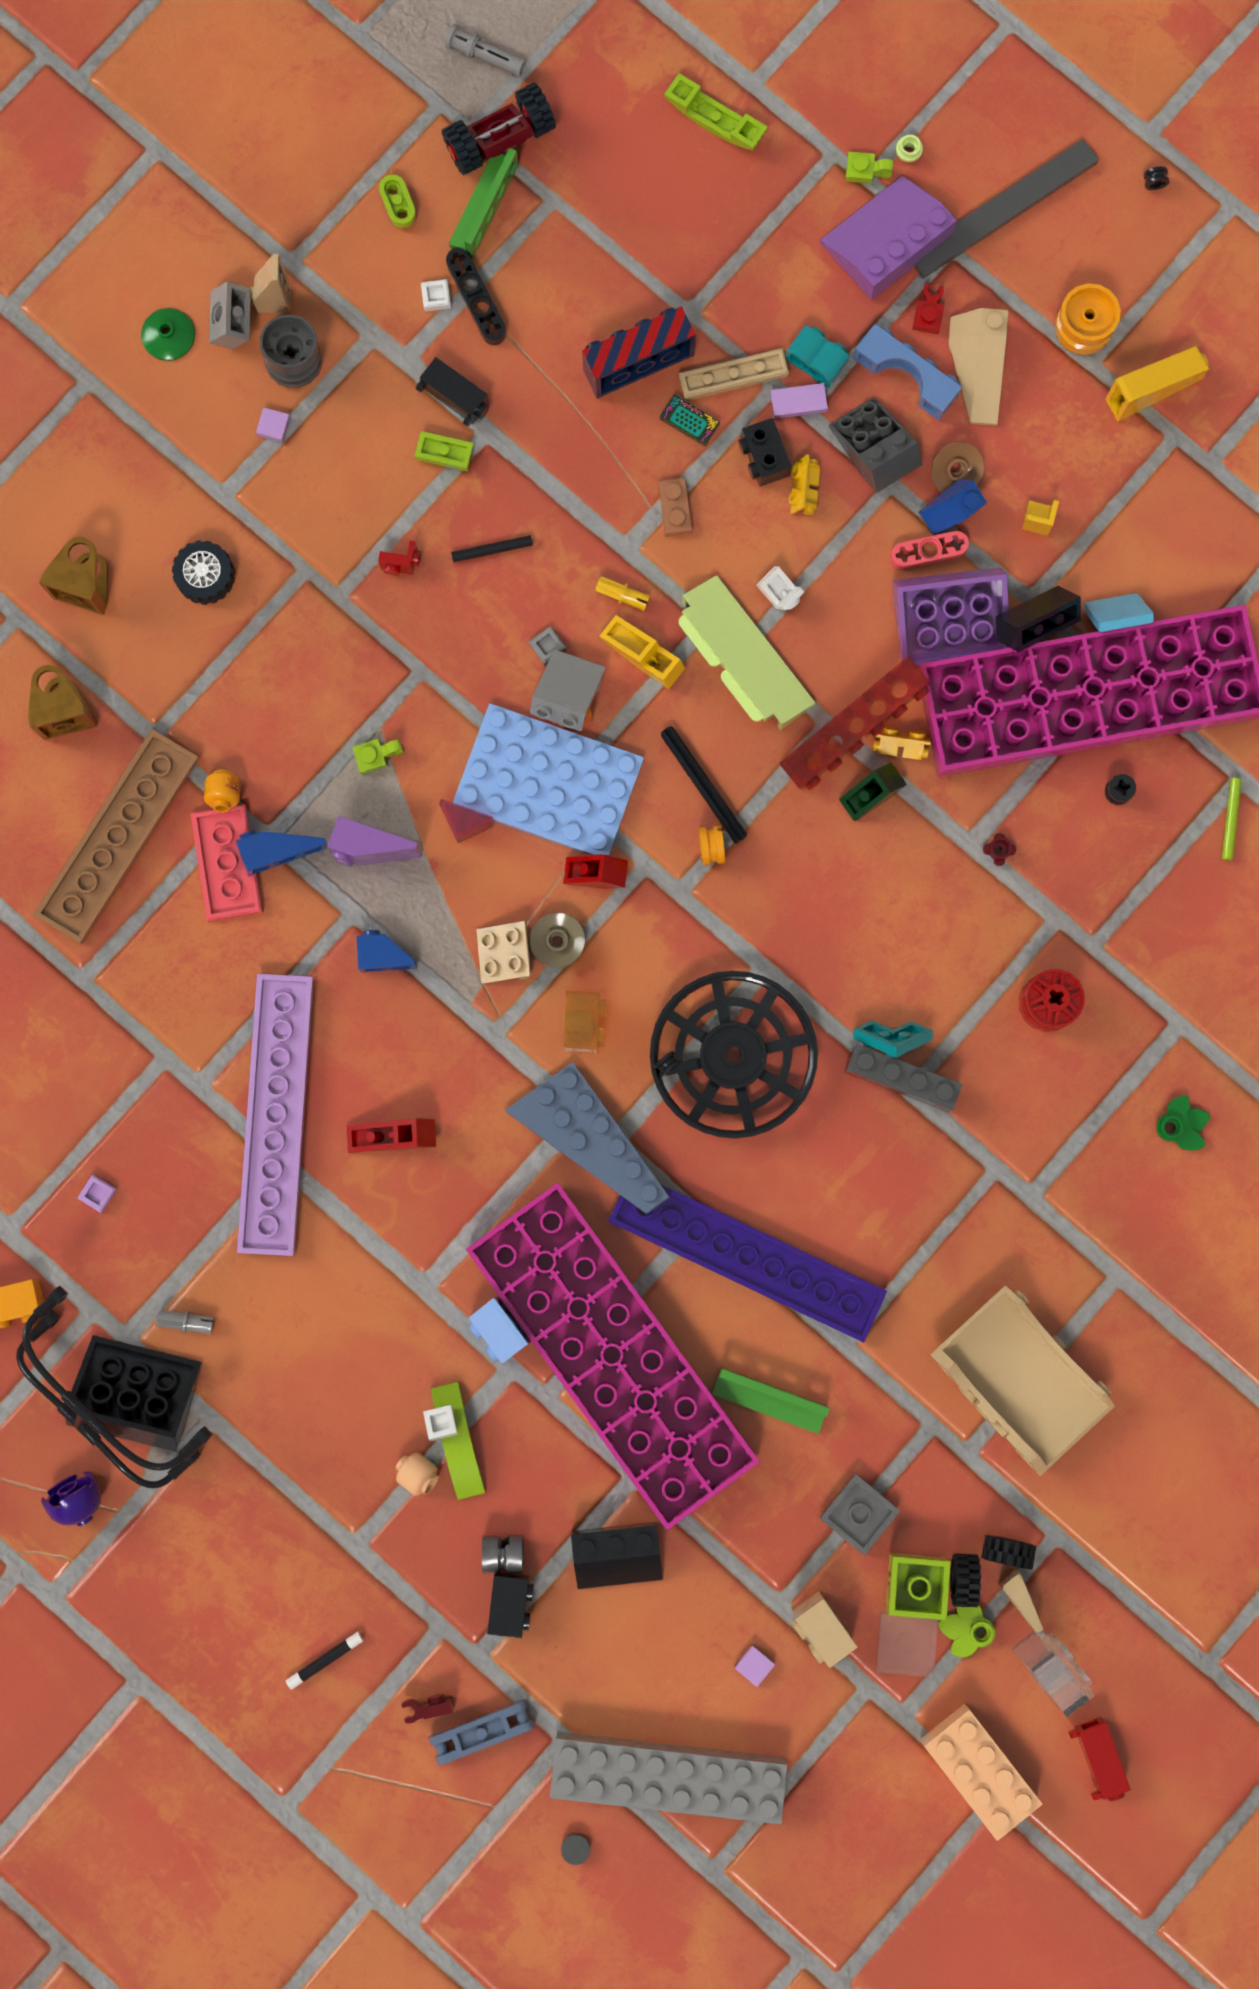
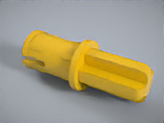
[595,577,650,612]

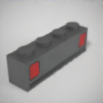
[844,1044,962,1113]

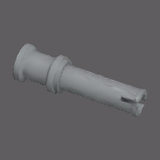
[445,24,526,77]

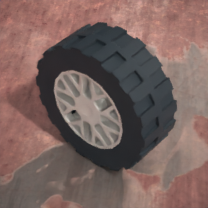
[172,540,235,605]

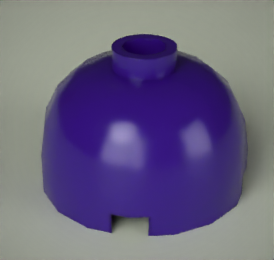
[41,1471,101,1526]

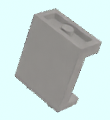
[530,649,606,731]

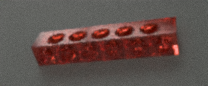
[779,656,931,790]

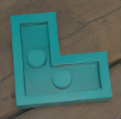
[853,1020,933,1057]

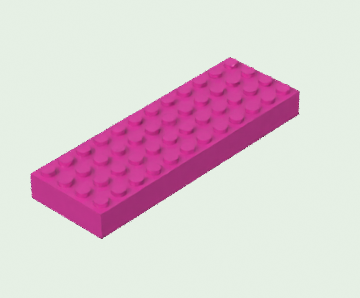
[917,605,1259,778]
[466,1182,760,1530]

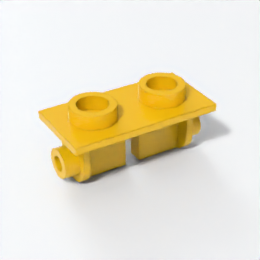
[789,455,820,515]
[873,726,931,760]

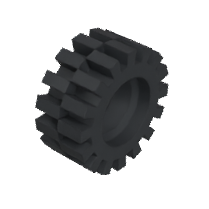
[981,1535,1037,1570]
[950,1553,981,1607]

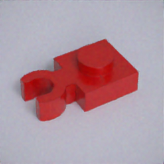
[912,283,945,334]

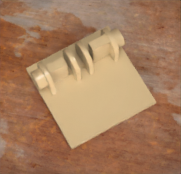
[476,921,532,984]

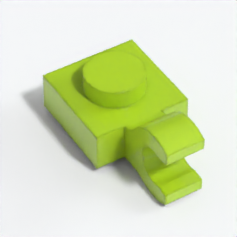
[845,152,893,184]
[352,739,403,775]

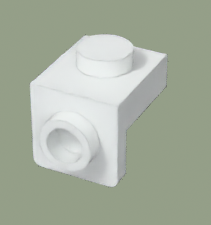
[756,566,805,610]

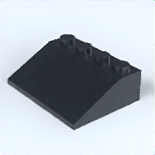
[65,1335,202,1452]

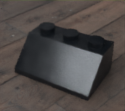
[571,1522,663,1589]

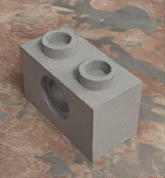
[209,281,251,350]

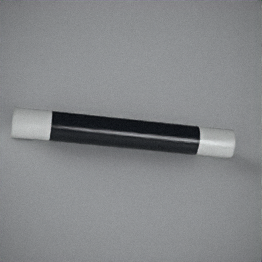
[286,1631,364,1690]

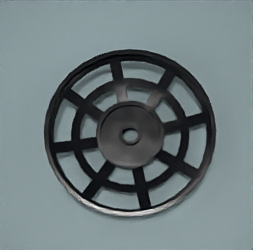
[650,971,818,1139]

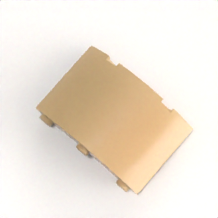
[930,1285,1115,1476]

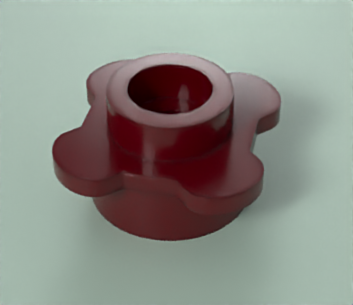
[983,833,1016,866]

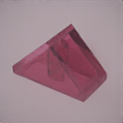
[439,799,495,843]

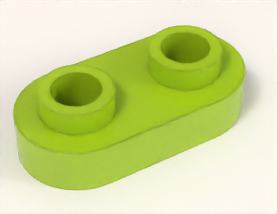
[379,175,416,228]

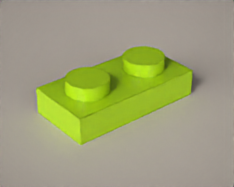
[414,431,474,472]

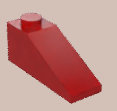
[347,1118,436,1153]

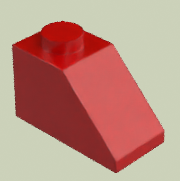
[563,854,628,889]

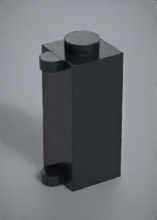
[416,357,489,427]

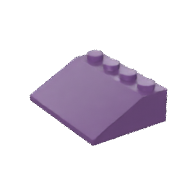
[820,176,957,300]
[892,567,1010,668]

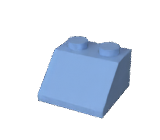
[468,1297,530,1363]

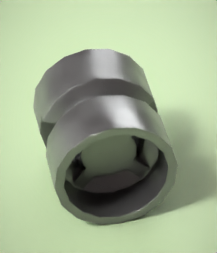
[482,1535,524,1574]

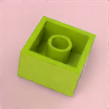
[885,1552,951,1620]

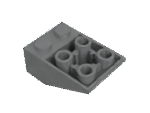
[829,397,922,493]

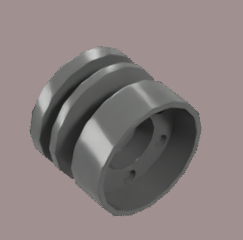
[260,315,322,388]

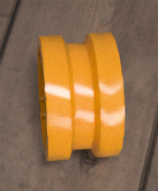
[699,825,725,866]

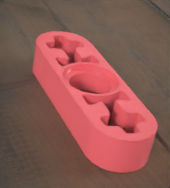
[890,531,969,570]

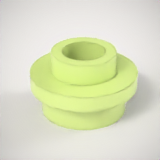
[896,135,923,162]

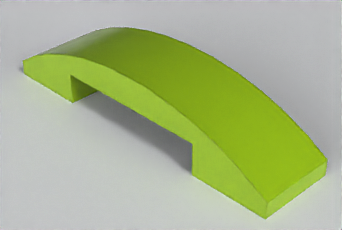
[664,73,768,150]
[431,1381,486,1500]

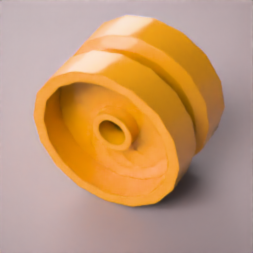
[1055,283,1121,355]

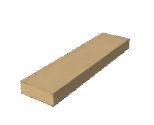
[678,348,789,401]

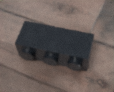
[995,586,1081,652]

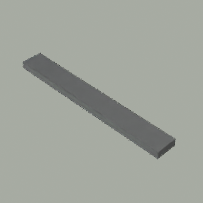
[914,139,1099,279]

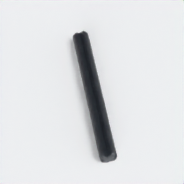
[661,726,747,843]

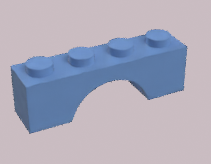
[853,324,962,421]

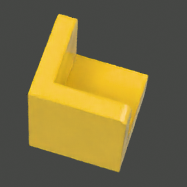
[1021,500,1059,536]

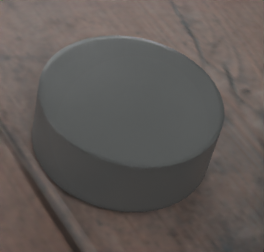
[561,1833,590,1865]

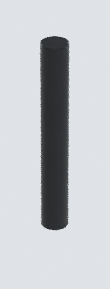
[451,535,533,563]

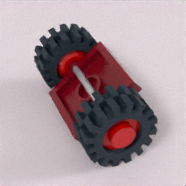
[441,82,556,175]

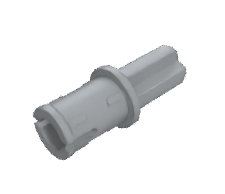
[156,1310,214,1335]

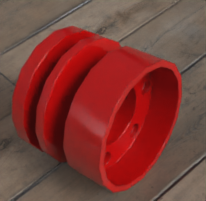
[1019,969,1085,1032]

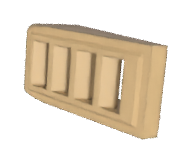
[998,1569,1043,1632]

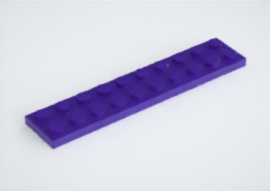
[608,1184,887,1343]

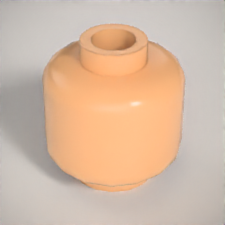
[396,1453,439,1496]

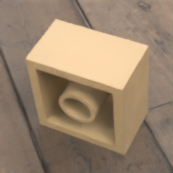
[791,1591,858,1668]

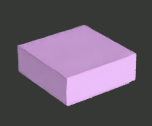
[256,407,291,443]
[77,1174,118,1213]
[735,1644,775,1687]

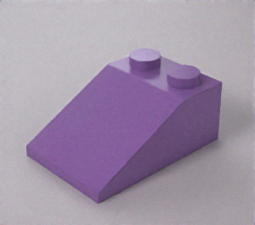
[327,816,423,867]

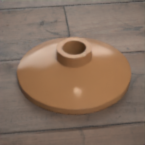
[931,442,984,493]

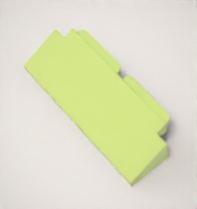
[679,575,816,731]

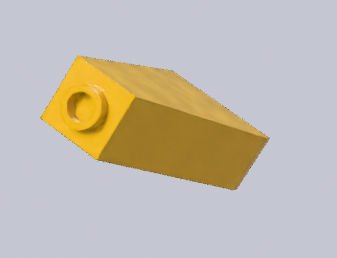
[1105,346,1209,422]

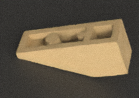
[250,254,291,314]

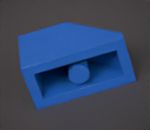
[918,479,987,534]
[357,930,417,972]

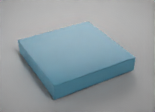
[1084,593,1154,632]

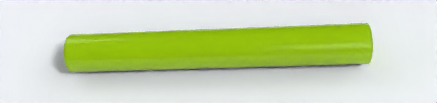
[1222,778,1242,861]

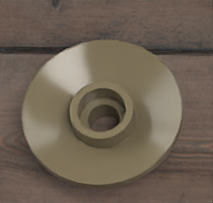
[529,913,585,968]

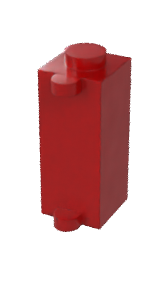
[1068,1717,1131,1801]

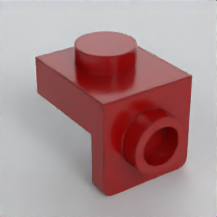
[378,541,421,576]

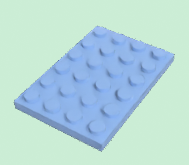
[452,703,644,855]

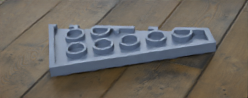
[504,1062,670,1215]

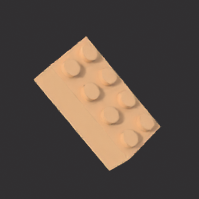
[920,1703,1043,1841]

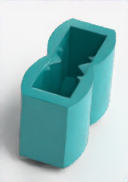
[785,325,849,388]

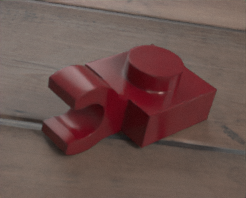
[401,1694,454,1723]

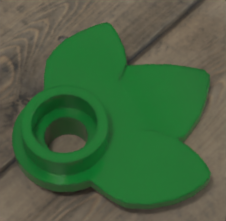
[1156,1096,1210,1151]

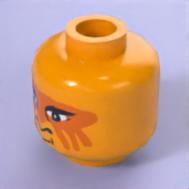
[204,769,241,813]

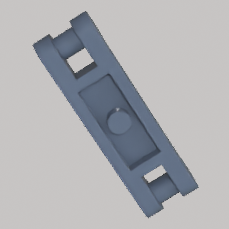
[428,1699,535,1765]

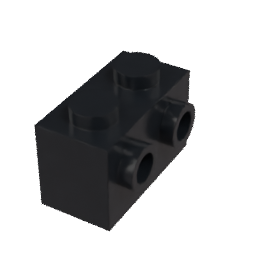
[738,418,792,487]
[487,1572,534,1638]

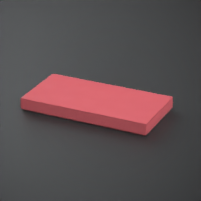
[191,804,263,922]

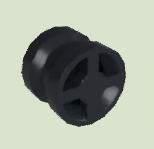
[1105,774,1136,805]

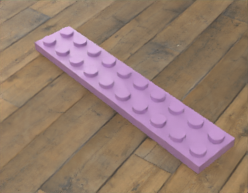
[237,974,314,1256]

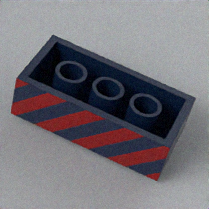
[582,306,695,399]

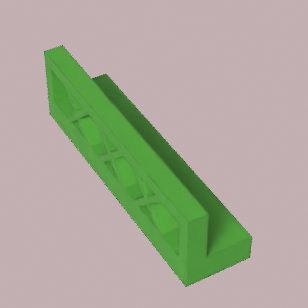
[449,148,518,258]
[712,1367,830,1434]

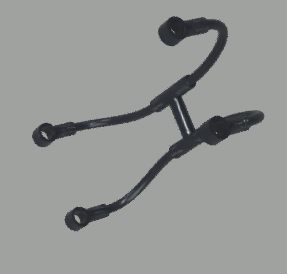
[16,1286,213,1489]

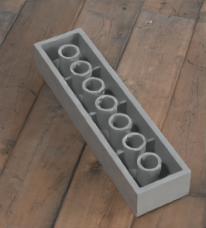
[550,1732,787,1824]

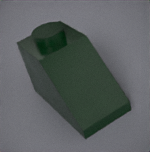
[839,762,907,822]

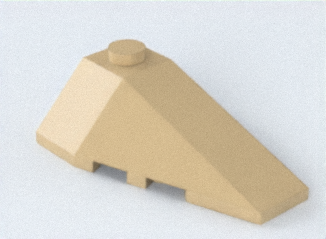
[948,308,1008,426]

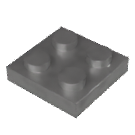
[819,1473,900,1556]

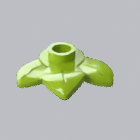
[938,1605,995,1657]

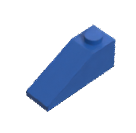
[236,830,327,877]

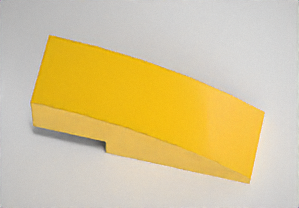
[599,615,685,690]

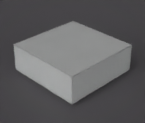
[528,626,567,666]

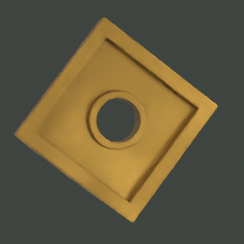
[39,537,108,615]
[28,665,97,740]

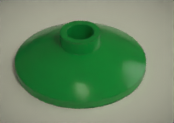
[141,308,195,361]

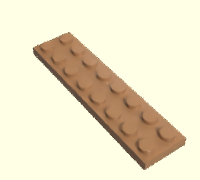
[33,729,200,944]

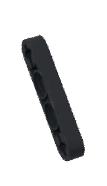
[446,248,506,345]

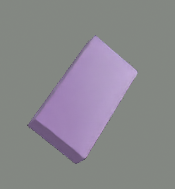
[770,383,828,419]

